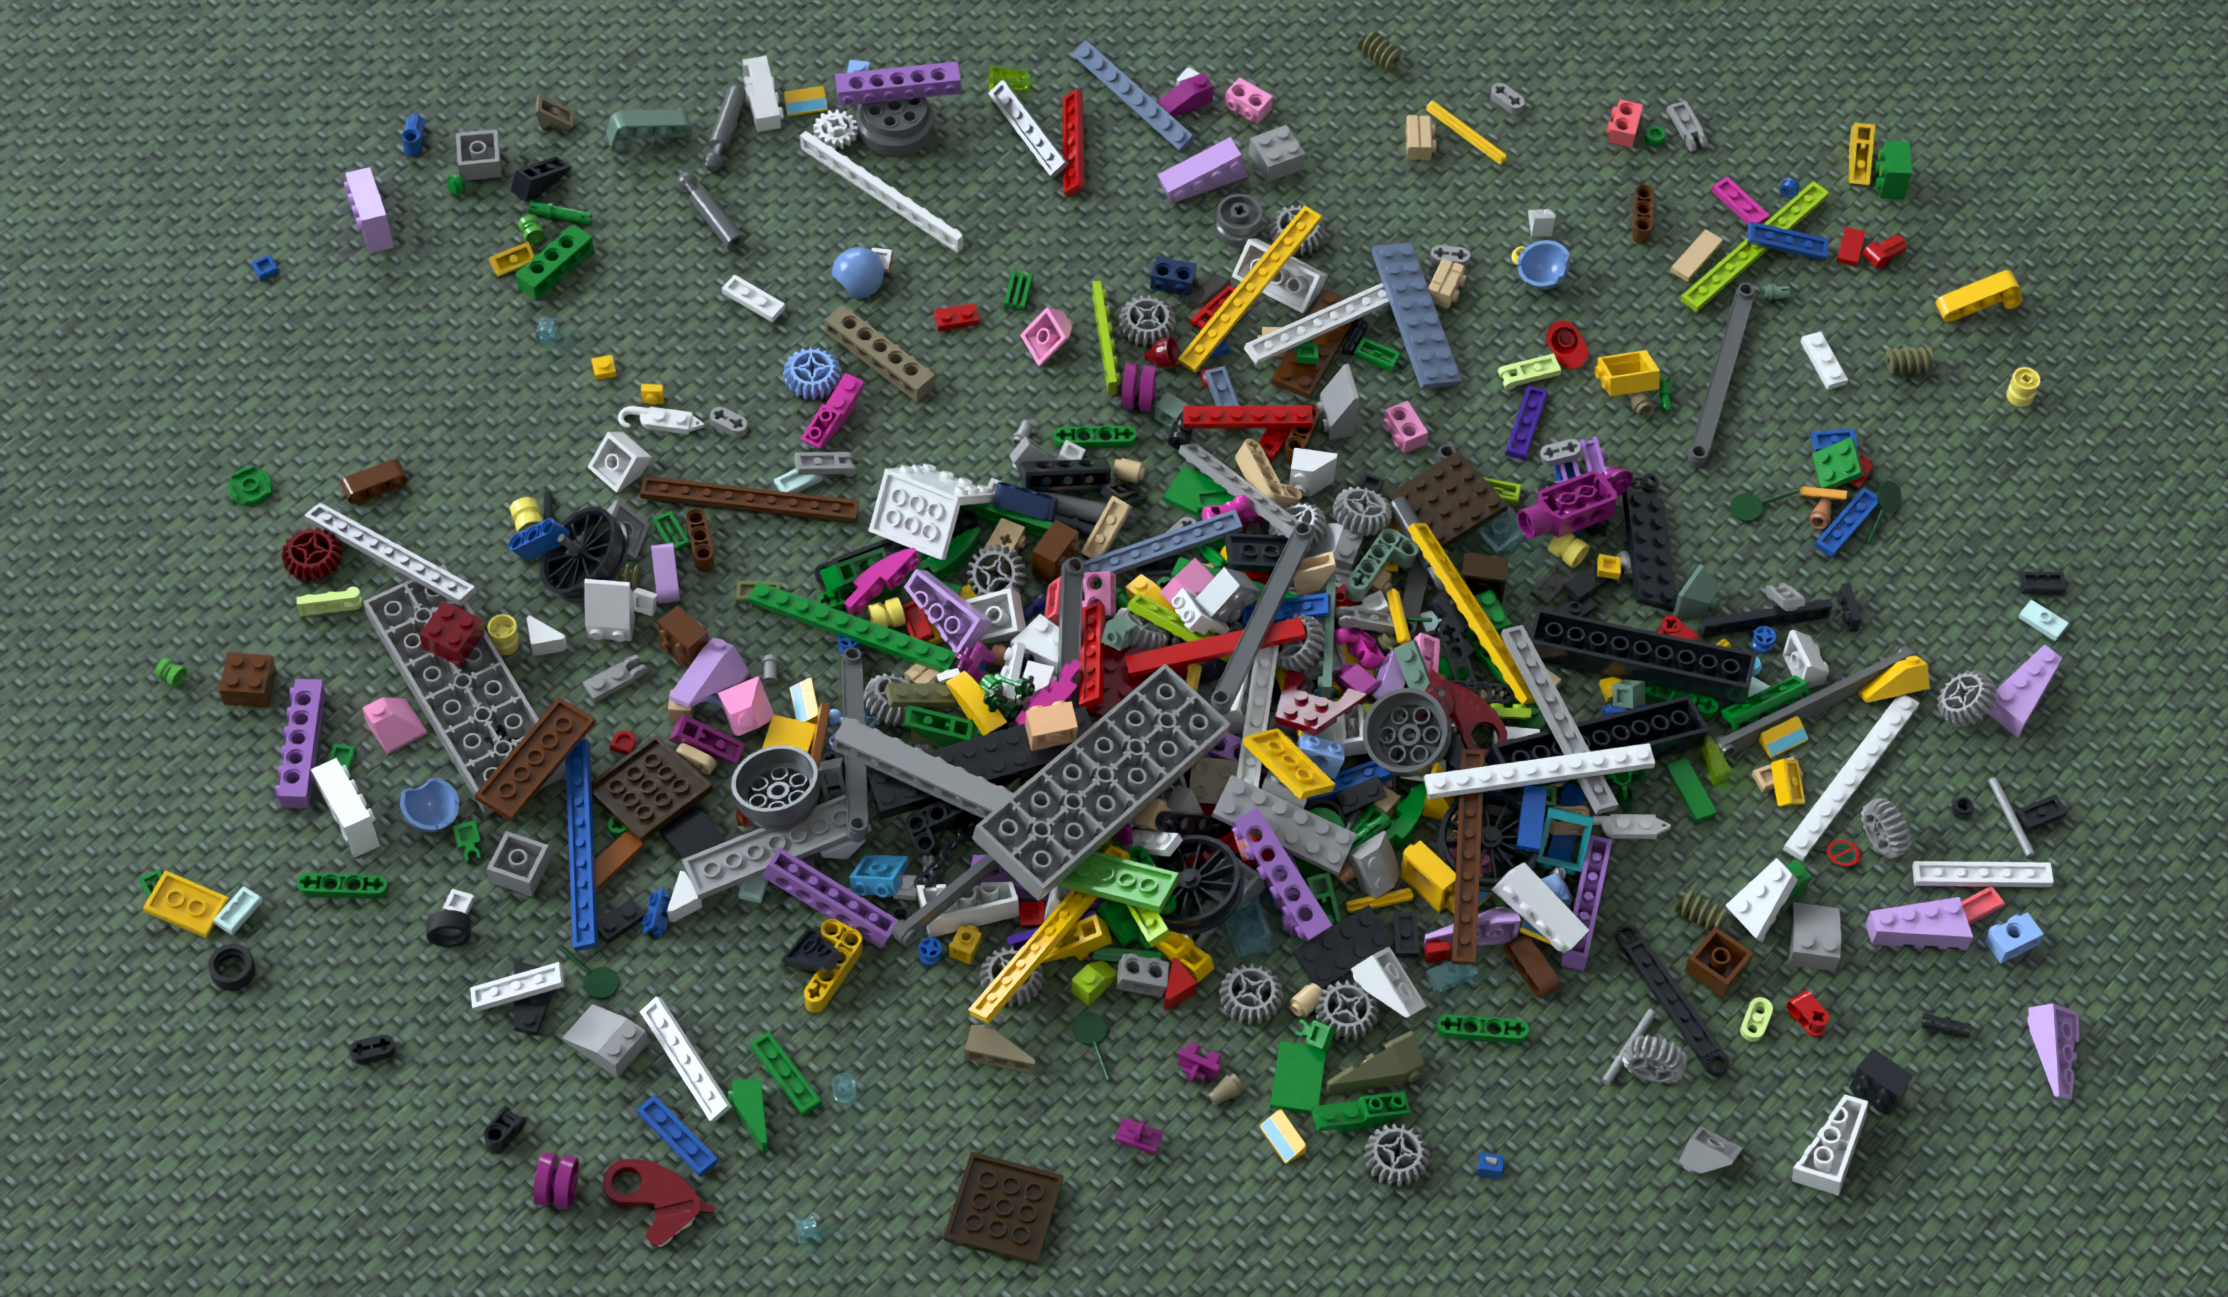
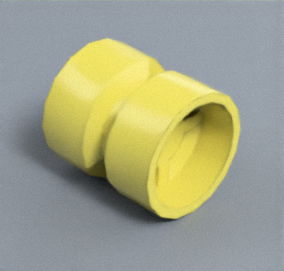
[2007,367,2040,407]
[510,497,543,533]
[1548,533,1590,568]
[867,597,905,628]
[487,614,520,655]

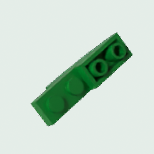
[906,527,980,582]
[1386,781,1427,850]
[1311,1091,1411,1134]

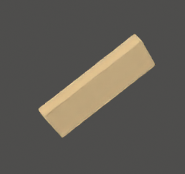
[1670,229,1723,282]
[1080,496,1132,559]

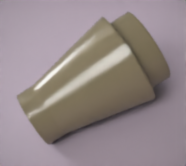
[1627,392,1654,417]
[1208,1073,1244,1106]

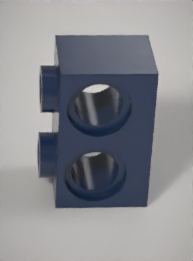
[1150,256,1197,296]

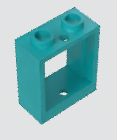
[1536,806,1594,875]

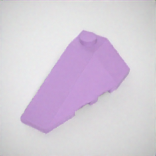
[668,638,750,708]
[1423,906,1521,950]

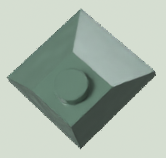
[1673,564,1720,620]

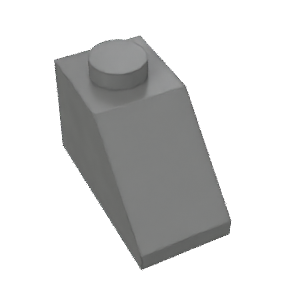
[1009,436,1057,473]

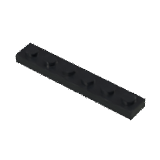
[1700,599,1833,638]

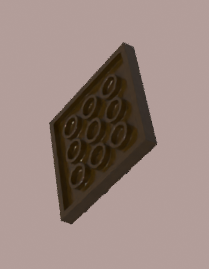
[1387,451,1508,550]
[591,734,713,843]
[944,1151,1064,1266]

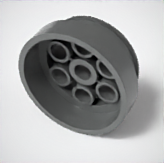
[856,97,934,157]
[1363,688,1452,777]
[731,745,821,831]

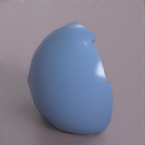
[1517,240,1570,290]
[831,247,884,299]
[400,777,460,832]

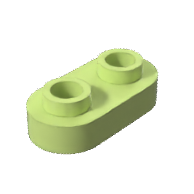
[1740,997,1773,1042]

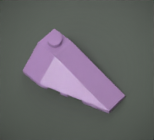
[2028,1003,2079,1101]

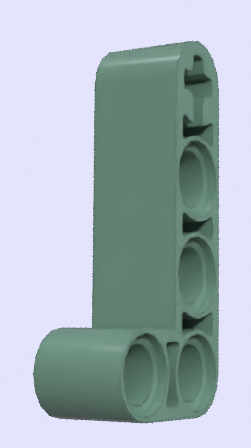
[606,110,692,153]
[1345,529,1419,602]

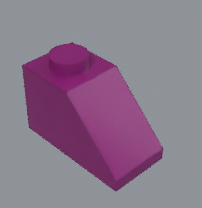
[1334,663,1380,694]

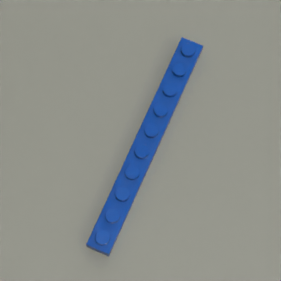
[566,739,598,952]

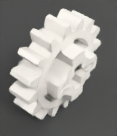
[813,109,858,149]

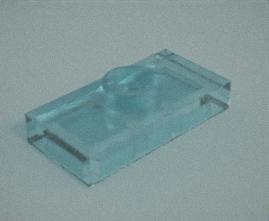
[1425,960,1478,993]

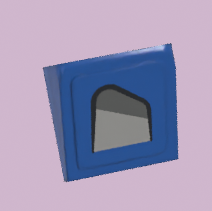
[1477,1153,1504,1179]

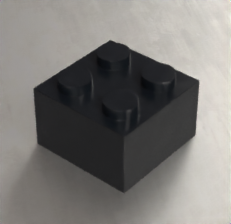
[1849,1048,1913,1116]

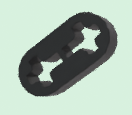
[349,1035,396,1064]

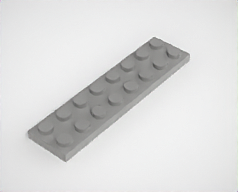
[682,795,872,900]

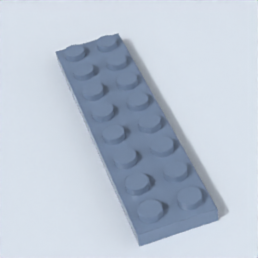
[1371,243,1462,389]

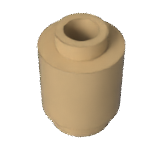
[1112,458,1146,484]
[1290,983,1324,1017]

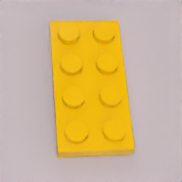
[1243,728,1336,800]

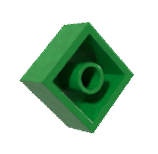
[1874,140,1912,200]

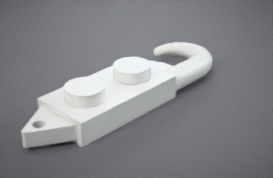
[618,406,704,435]
[1579,814,1671,839]

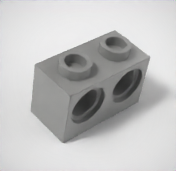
[1116,954,1169,997]

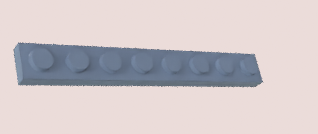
[1072,39,1195,153]
[1070,510,1243,582]

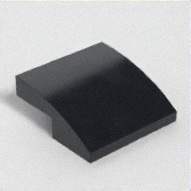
[658,805,725,859]

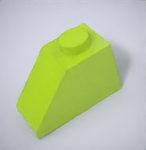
[1071,960,1117,1007]

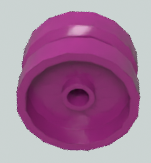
[1121,363,1157,413]
[533,1152,579,1210]

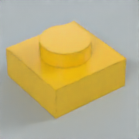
[591,355,617,380]
[641,384,664,405]
[1597,554,1621,580]
[1599,676,1623,702]

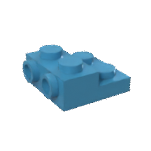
[849,854,909,898]

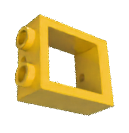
[1595,350,1660,397]
[1400,841,1456,912]

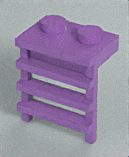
[1548,436,1609,483]

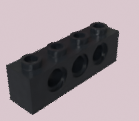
[1020,458,1111,492]

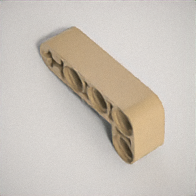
[1235,439,1302,509]

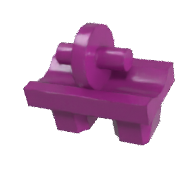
[955,641,995,683]
[1177,1042,1221,1084]
[1115,1118,1164,1155]

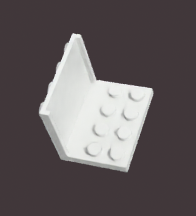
[869,464,995,560]

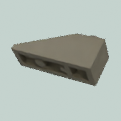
[965,1025,1035,1075]

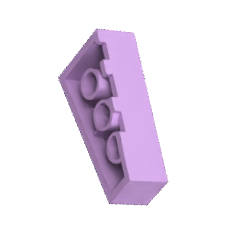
[904,569,992,654]
[1988,645,2062,738]

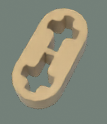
[675,743,717,775]

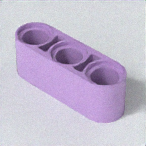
[651,543,680,604]
[1371,651,1406,700]

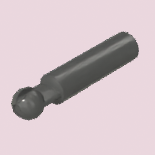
[703,86,747,172]
[677,172,745,251]
[1041,491,1137,529]
[1389,497,1446,591]

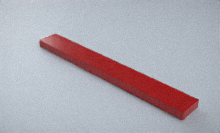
[1125,617,1306,678]

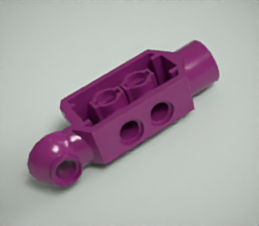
[1517,467,1633,539]

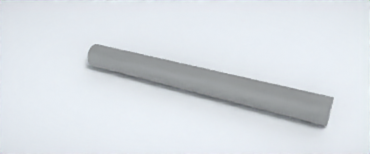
[1988,777,2035,858]
[1602,1009,1656,1086]

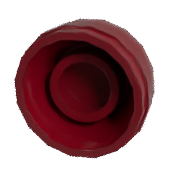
[1144,337,1180,369]

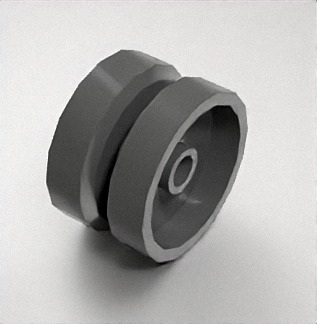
[1216,194,1263,248]

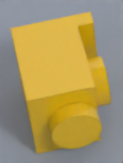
[949,925,982,965]

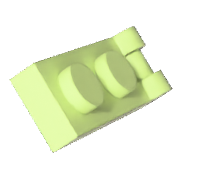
[1498,354,1561,390]
[296,587,363,617]

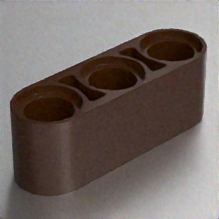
[1632,184,1654,244]
[1284,404,1320,464]
[340,460,408,504]
[686,508,715,572]
[1504,934,1561,999]

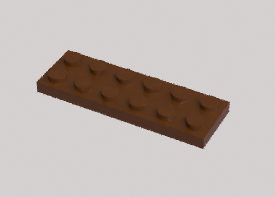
[1271,289,1356,399]
[474,697,596,821]

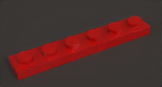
[1063,89,1084,197]
[1183,405,1313,429]
[1079,601,1105,709]

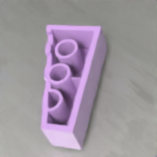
[1158,137,1248,203]
[344,167,394,254]
[1865,897,1973,950]

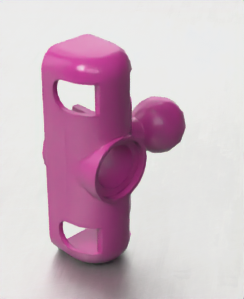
[1202,495,1266,527]
[1333,626,1385,670]

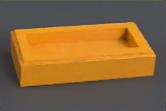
[1800,486,1847,501]

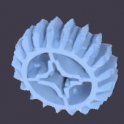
[783,346,841,400]

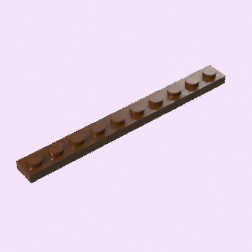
[640,476,859,523]
[1452,749,1485,966]

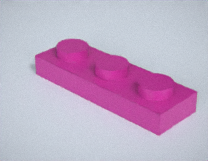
[1711,176,1770,225]

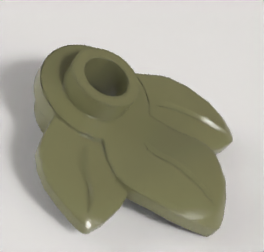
[1377,632,1401,652]

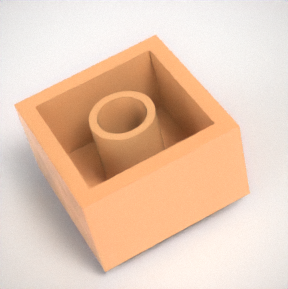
[1025,700,1078,751]

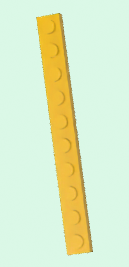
[1178,205,1322,373]
[1407,523,1536,704]
[968,845,1131,1024]

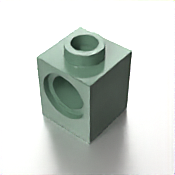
[1154,392,1188,428]
[1101,615,1138,651]
[1613,680,1645,708]

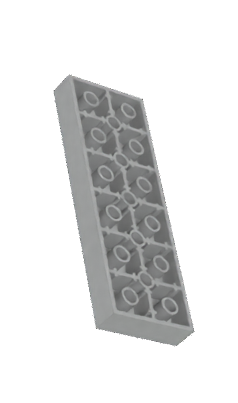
[363,564,566,816]
[972,664,1231,901]

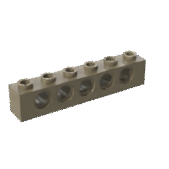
[825,305,935,402]

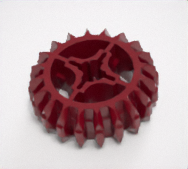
[281,526,342,583]

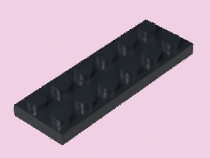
[1622,489,1677,612]

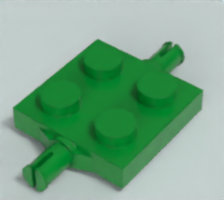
[1096,899,1151,951]

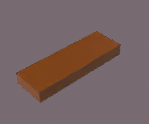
[810,703,830,769]
[595,831,644,892]

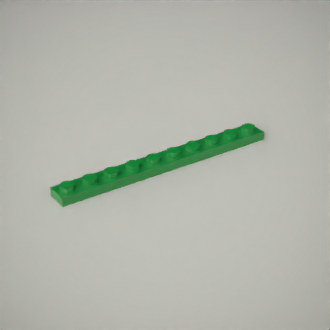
[748,582,958,673]

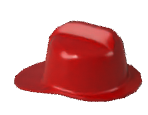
[1546,320,1588,369]

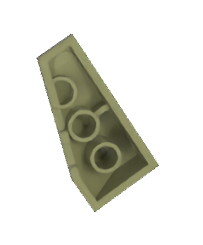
[1326,1031,1424,1095]

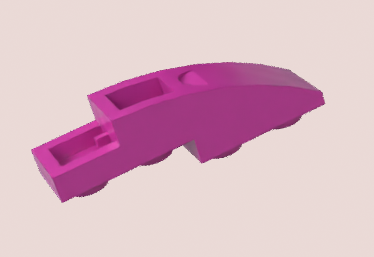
[801,373,865,449]
[844,547,921,616]
[1015,659,1082,726]

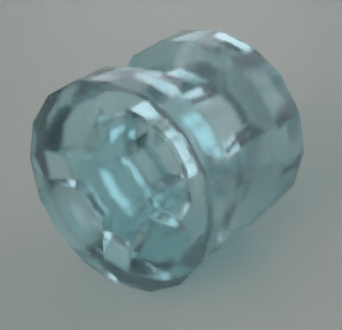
[535,317,558,343]
[832,1073,856,1103]
[794,1214,819,1242]

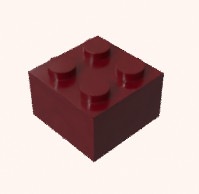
[419,601,485,667]

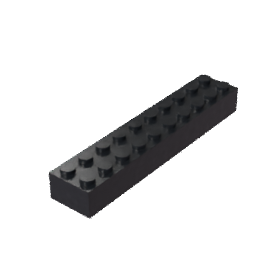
[1529,608,1757,704]
[1485,695,1710,795]
[866,706,1092,820]

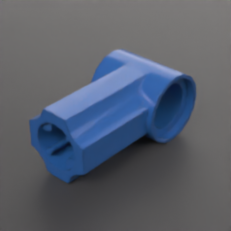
[401,114,425,156]

